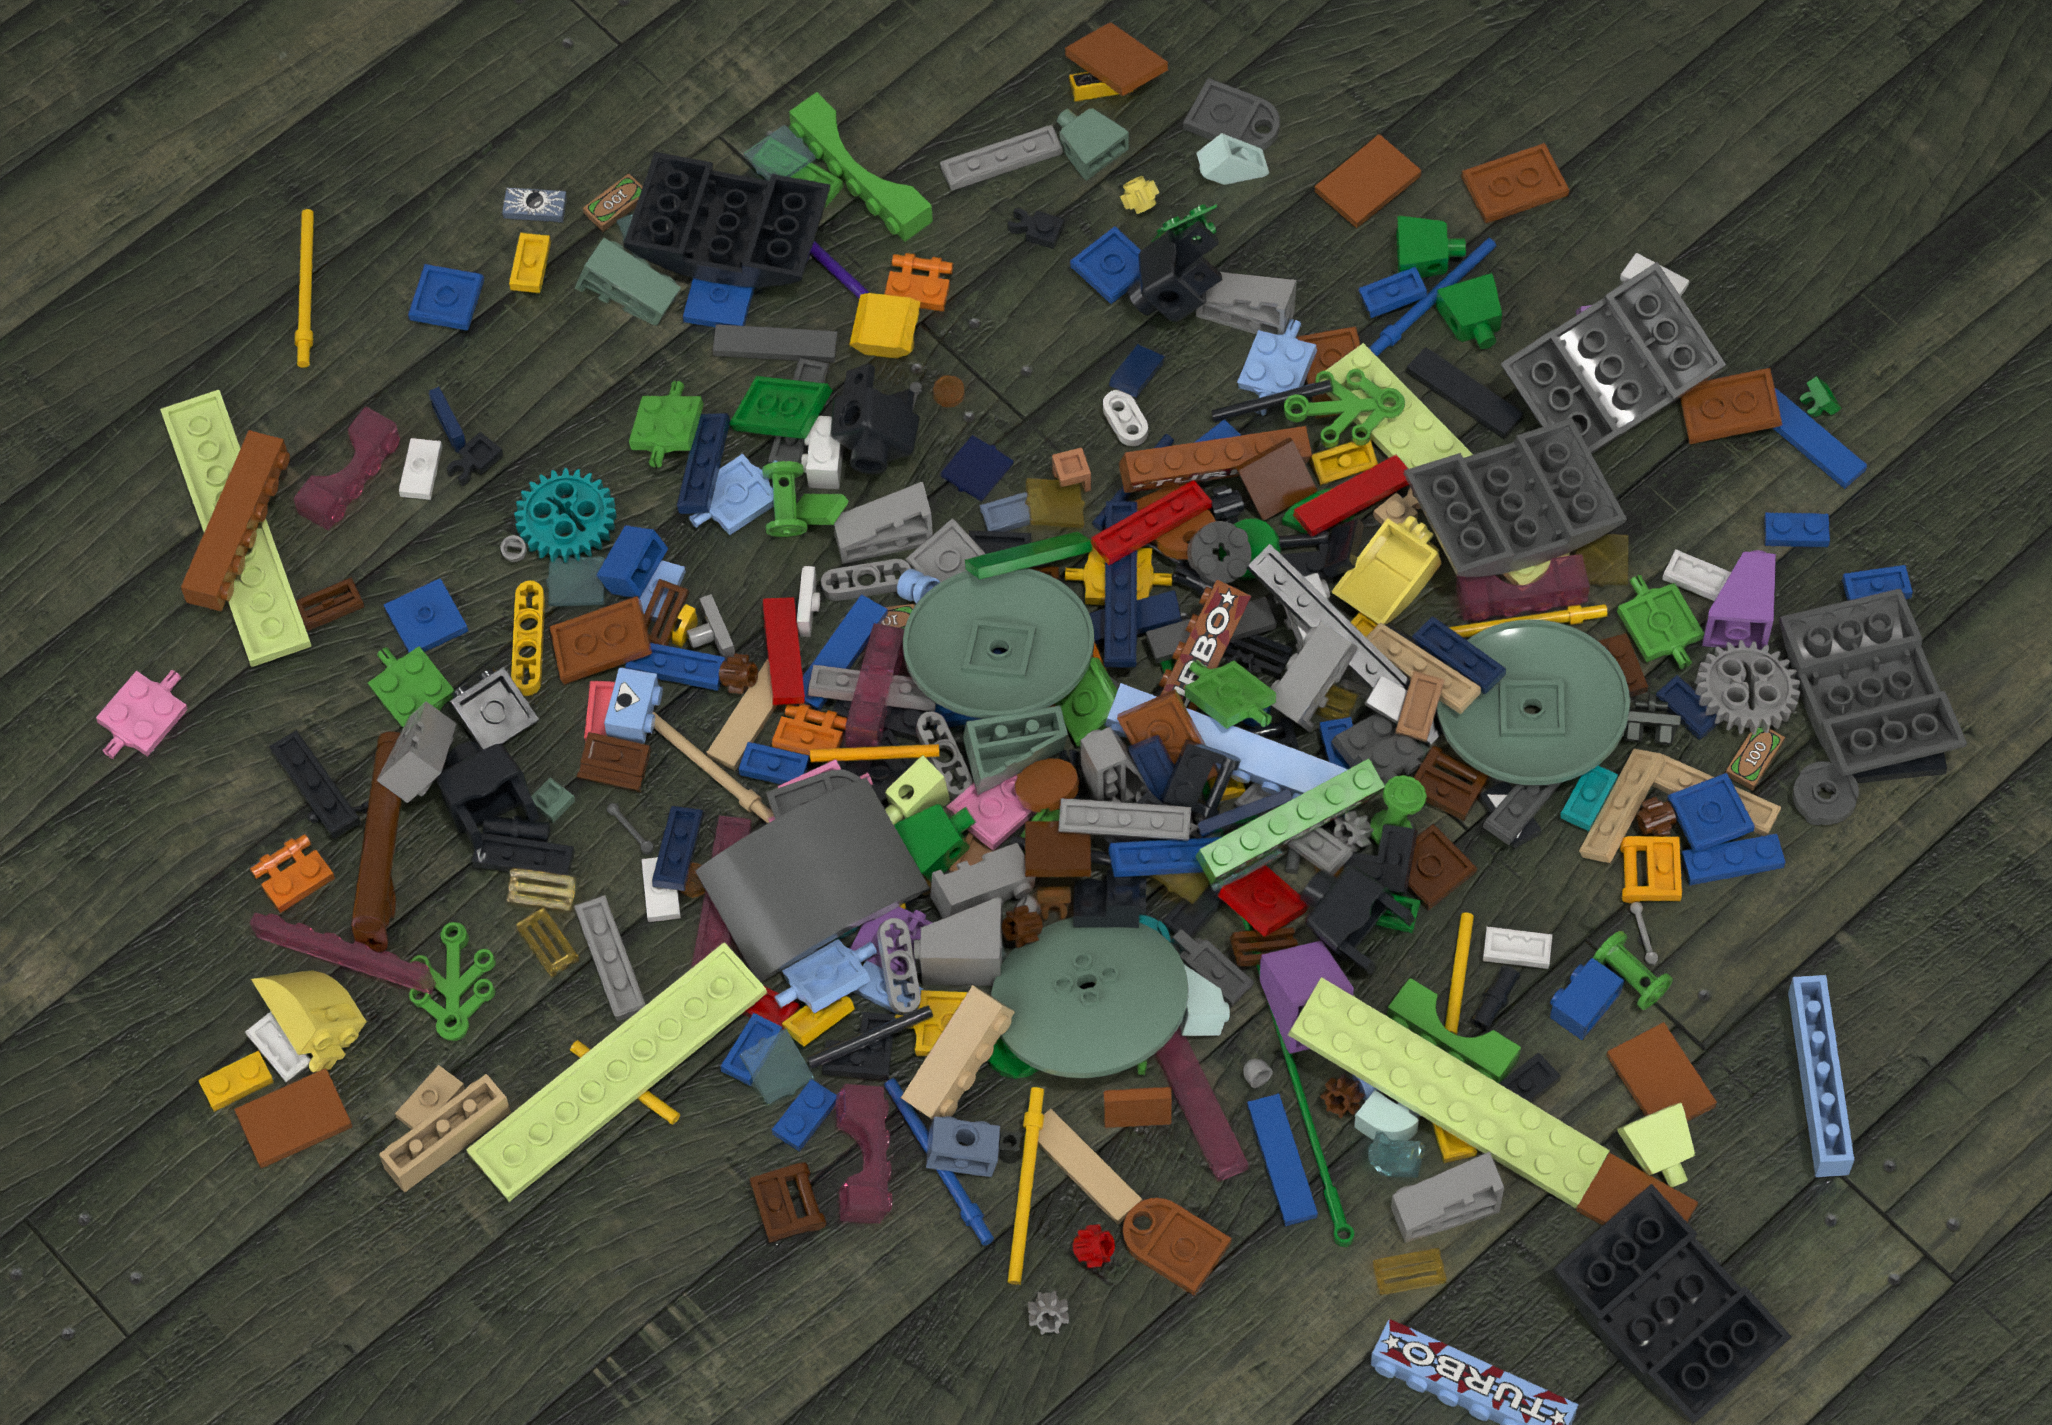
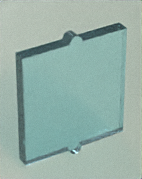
[743,125,815,181]
[546,557,605,607]
[1211,849,1283,891]
[739,1029,815,1105]

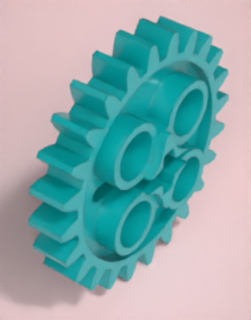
[514,468,617,563]

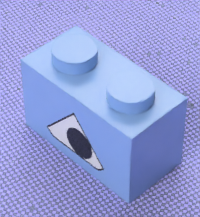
[604,667,663,744]

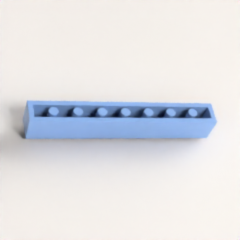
[1105,683,1350,818]

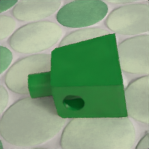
[1396,216,1466,278]
[1436,273,1502,349]
[894,804,977,883]

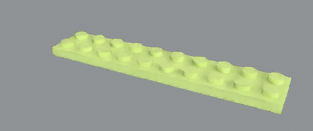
[1319,343,1570,594]
[160,390,312,667]
[466,942,767,1202]
[1288,977,1609,1209]

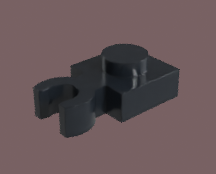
[1008,208,1065,249]
[447,432,503,486]

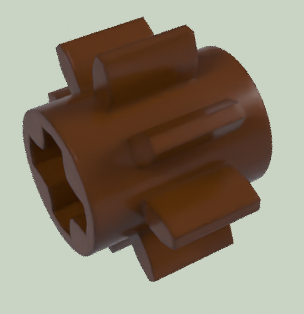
[719,654,758,694]
[1636,797,1676,837]
[1002,905,1043,948]
[1320,1074,1365,1118]

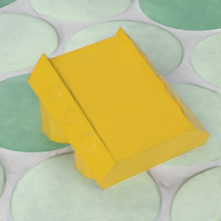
[849,293,920,359]

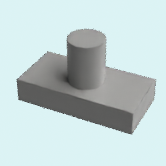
[686,594,735,661]

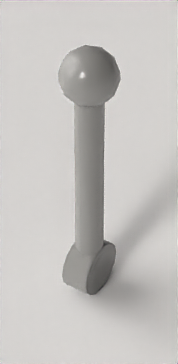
[1630,902,1658,966]

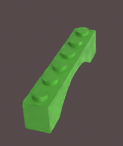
[789,92,933,242]

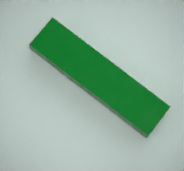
[965,531,1092,580]

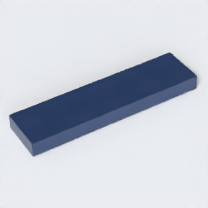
[677,413,730,514]

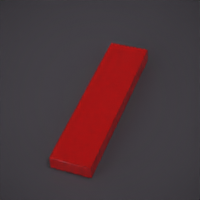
[1293,455,1409,537]
[1091,480,1212,565]
[762,597,805,705]

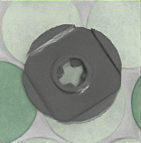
[1187,521,1251,585]
[1792,761,1859,825]

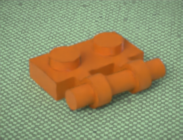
[884,253,954,312]
[772,704,849,763]
[250,834,335,913]

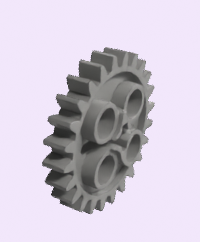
[1695,640,1800,735]

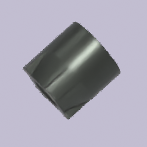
[998,1130,1024,1164]

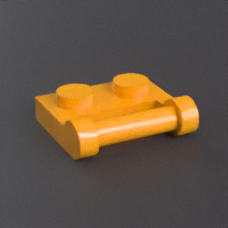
[1620,836,1682,903]

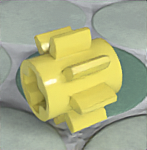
[1120,176,1160,213]

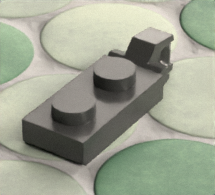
[1171,929,1254,1008]

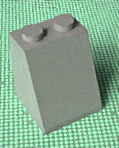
[914,899,1003,986]

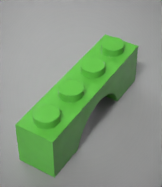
[1387,978,1521,1083]

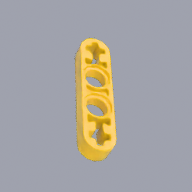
[511,580,545,696]

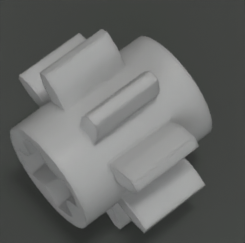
[1331,811,1374,852]
[1028,1291,1069,1334]

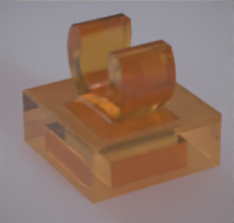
[1038,887,1071,919]

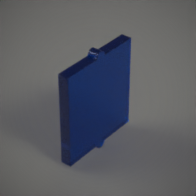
[940,435,1014,502]

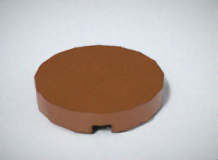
[1015,758,1079,812]

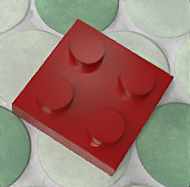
[1218,863,1309,937]

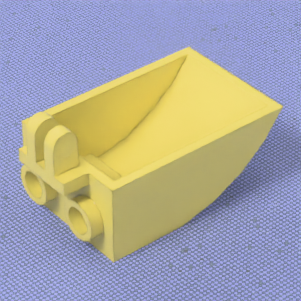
[1332,516,1442,625]
[251,970,367,1072]

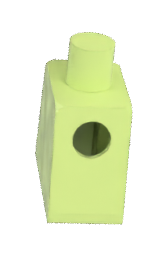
[885,756,950,825]
[1617,1103,1695,1187]

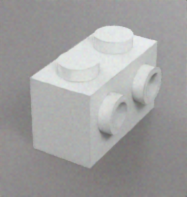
[801,416,844,489]

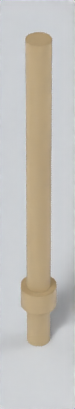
[653,711,774,824]

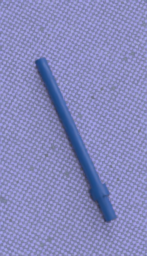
[1369,238,1496,356]
[884,1078,994,1246]

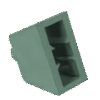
[1057,108,1129,181]

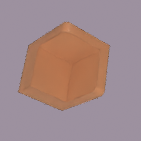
[1052,447,1091,492]

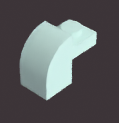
[1354,1090,1420,1145]

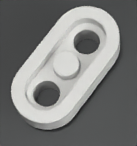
[1103,390,1148,446]

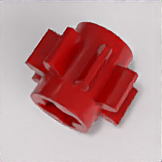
[1073,1224,1115,1268]

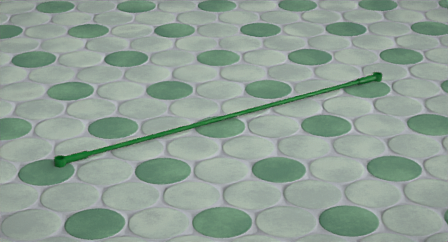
[1160,659,1354,1247]

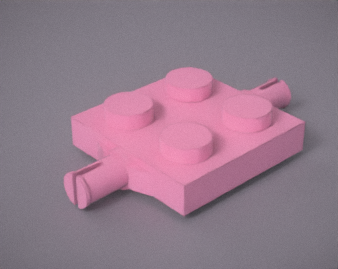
[96,670,188,759]

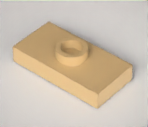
[395,1065,465,1129]

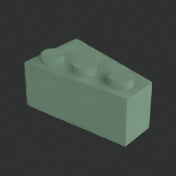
[575,238,681,326]
[963,706,1068,796]

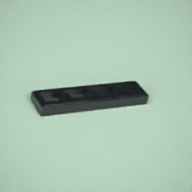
[1406,347,1524,439]
[269,730,361,840]

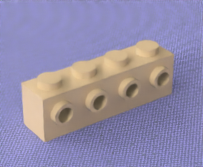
[901,985,1015,1119]
[379,1074,511,1193]

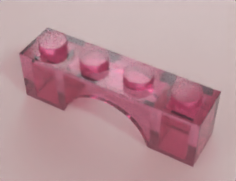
[293,407,400,531]
[1456,554,1590,621]
[846,623,904,748]
[836,1084,892,1224]

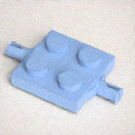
[1237,319,1317,415]
[689,454,778,536]
[774,939,877,1013]

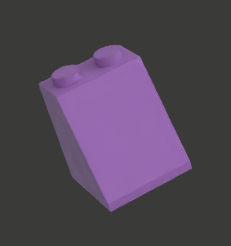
[1702,550,1776,650]
[1260,941,1354,1054]

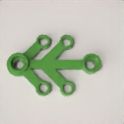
[1284,369,1405,448]
[409,922,496,1041]

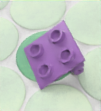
[850,907,932,980]

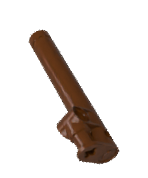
[351,731,401,953]

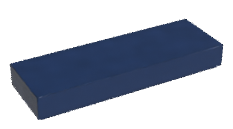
[1089,590,1183,645]
[1412,616,1506,694]
[1198,789,1293,838]
[652,806,703,891]

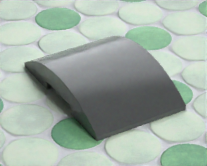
[1501,262,1726,454]
[1403,418,1627,577]
[1779,588,1967,776]
[695,778,930,982]

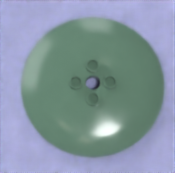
[903,568,1094,719]
[1437,619,1630,785]
[991,917,1189,1078]

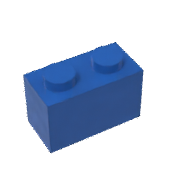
[596,526,668,598]
[1550,958,1624,1040]

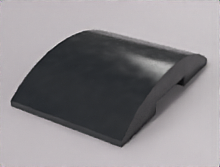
[624,152,831,287]
[1553,1183,1792,1425]

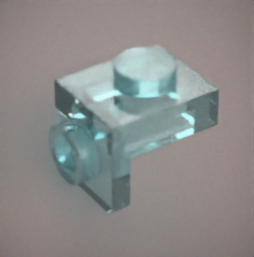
[1368,1132,1425,1178]

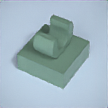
[531,777,575,823]

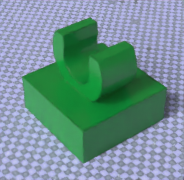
[1800,376,1842,417]

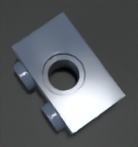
[926,1116,1000,1177]

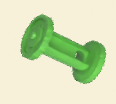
[762,461,807,537]
[1370,775,1426,844]
[1593,931,1673,1010]

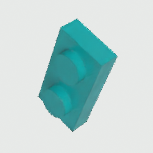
[1560,766,1618,831]

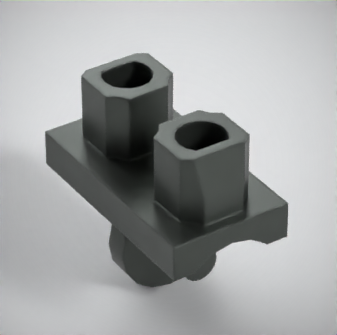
[1623,692,1681,745]

